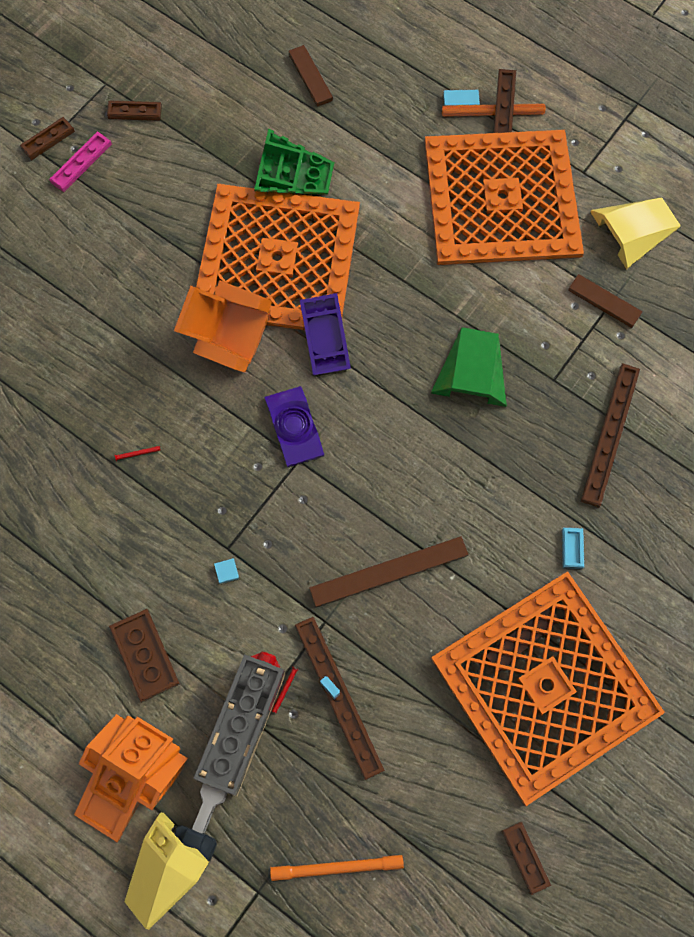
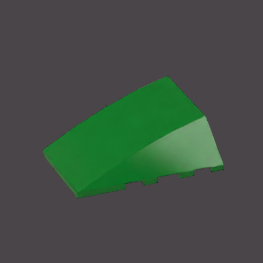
[254,128,335,195]
[431,327,507,407]

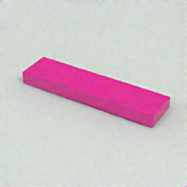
[49,131,112,192]

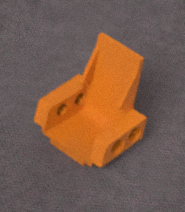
[174,280,272,372]
[74,714,188,842]

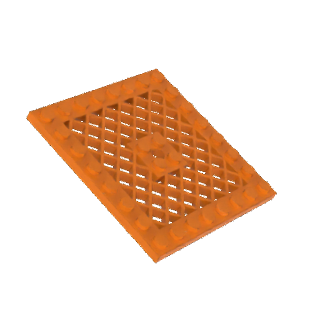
[425,130,584,265]
[196,184,360,330]
[431,571,665,806]

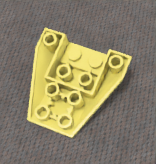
[124,812,209,930]

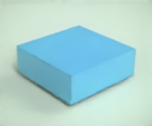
[214,558,239,584]
[320,676,340,700]

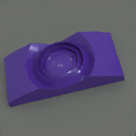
[300,293,351,376]
[264,386,324,467]

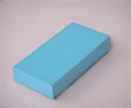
[443,90,480,106]
[562,528,584,569]

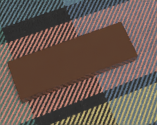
[107,101,162,121]
[20,117,75,161]
[501,822,551,895]

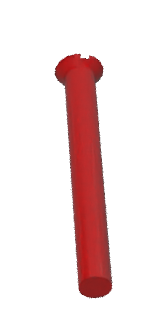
[115,446,160,462]
[272,667,299,713]

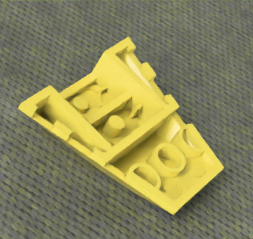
[591,198,681,269]

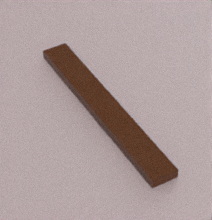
[580,363,640,508]
[309,536,469,608]
[295,617,385,780]

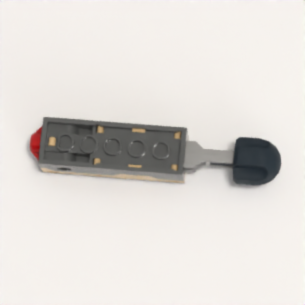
[174,651,285,869]

